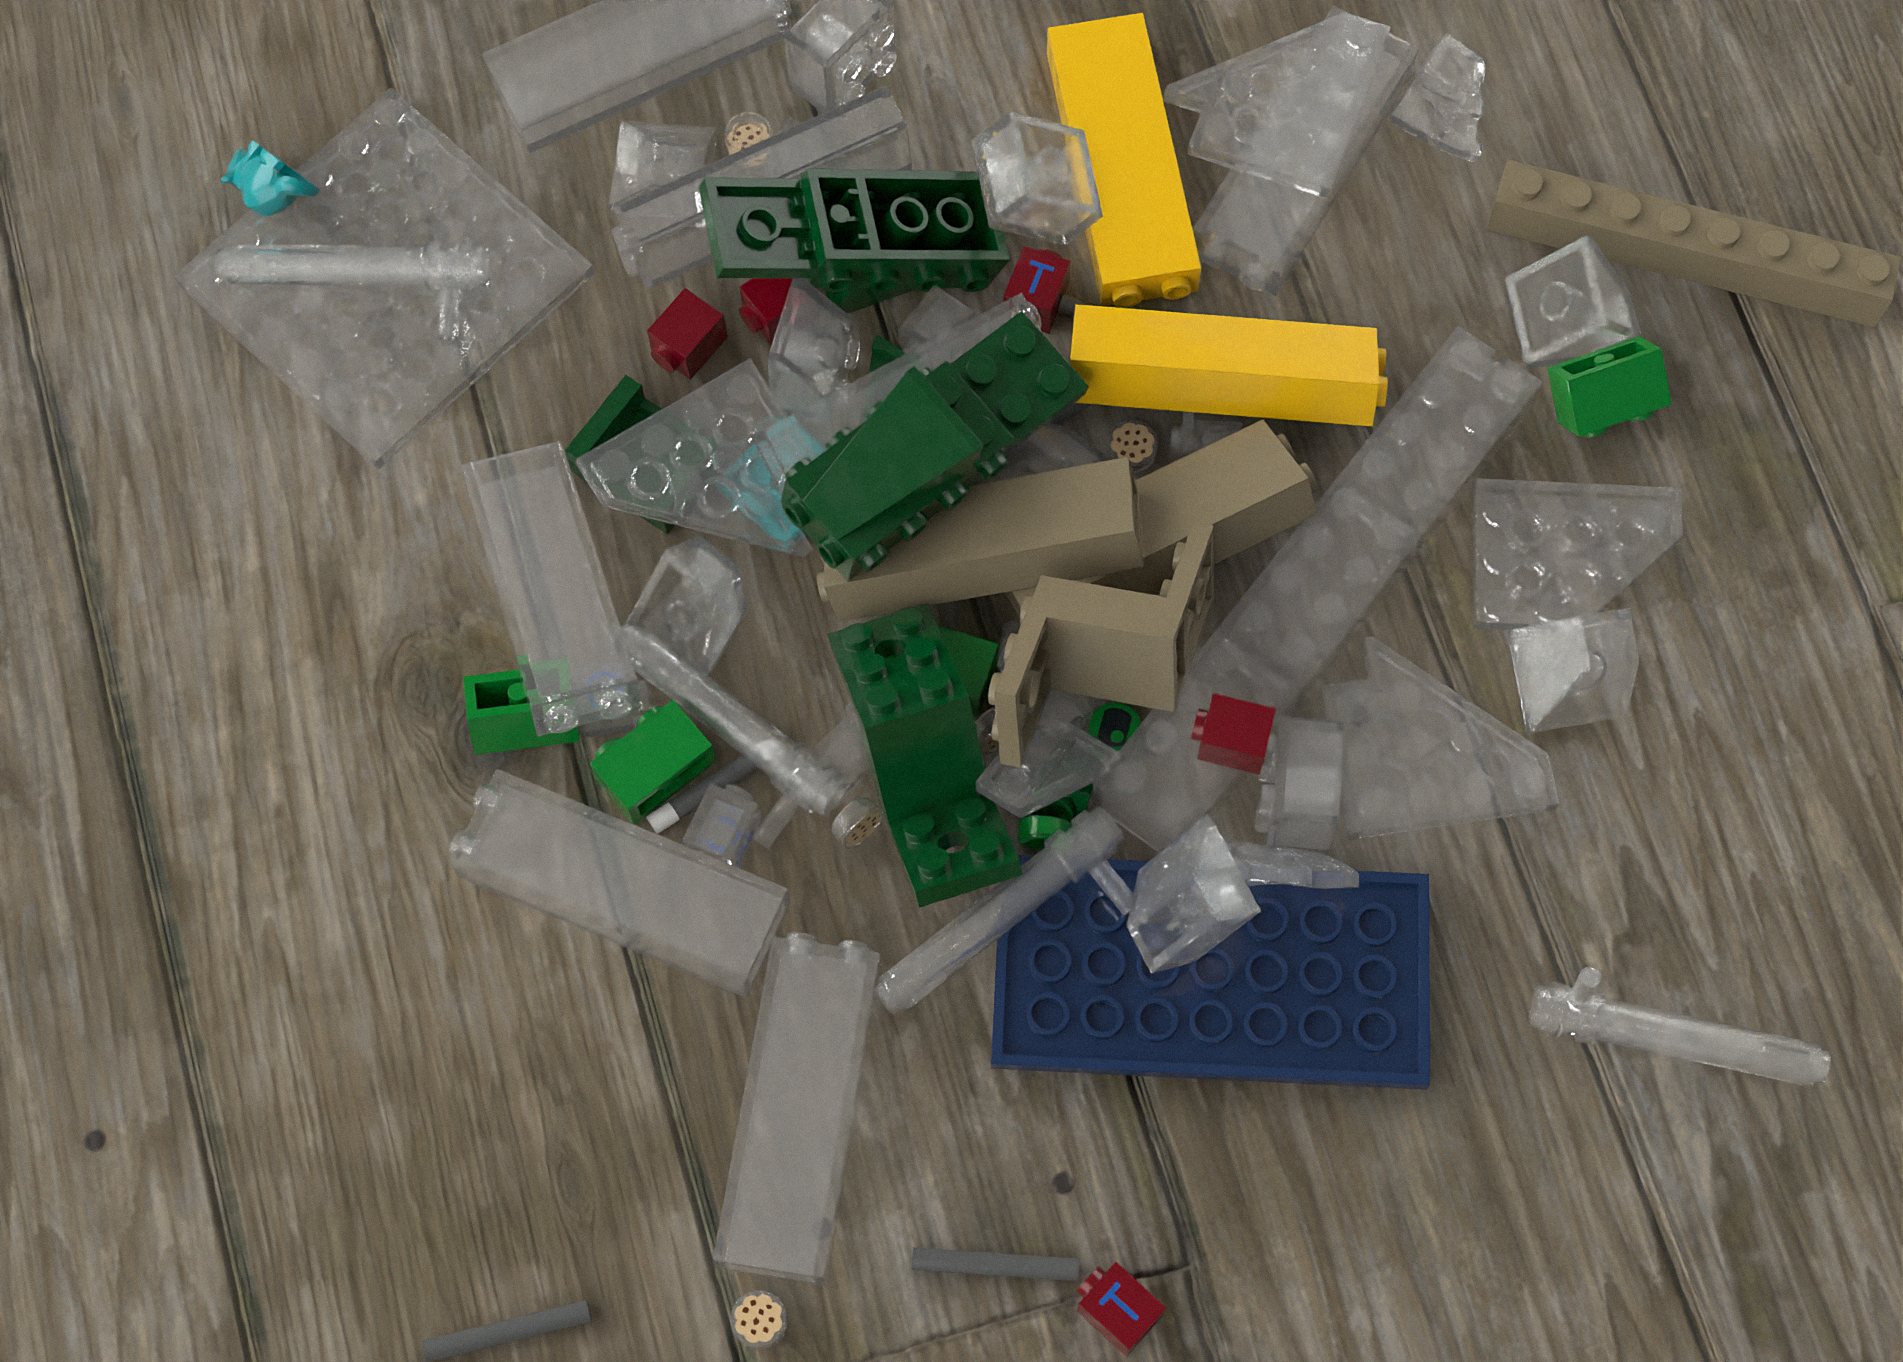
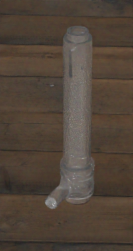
[215,241,490,341]
[612,622,849,849]
[873,806,1140,1015]
[1529,967,1831,1087]

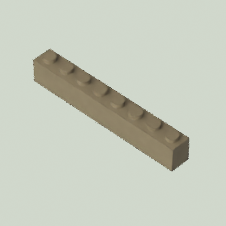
[1487,159,1901,327]

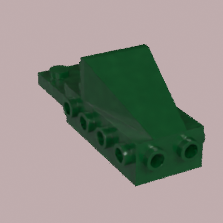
[698,168,1010,317]
[781,311,1089,581]

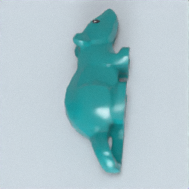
[220,140,320,216]

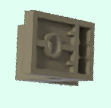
[988,522,1214,768]

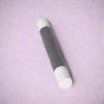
[646,732,789,834]

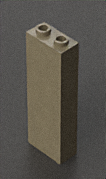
[1003,419,1318,619]
[817,457,1144,622]

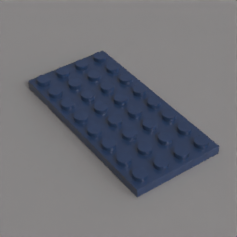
[991,855,1430,1090]

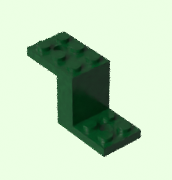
[827,603,1023,908]

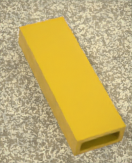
[1047,13,1201,308]
[1070,304,1388,427]

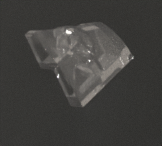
[1387,33,1486,162]
[1208,838,1359,889]

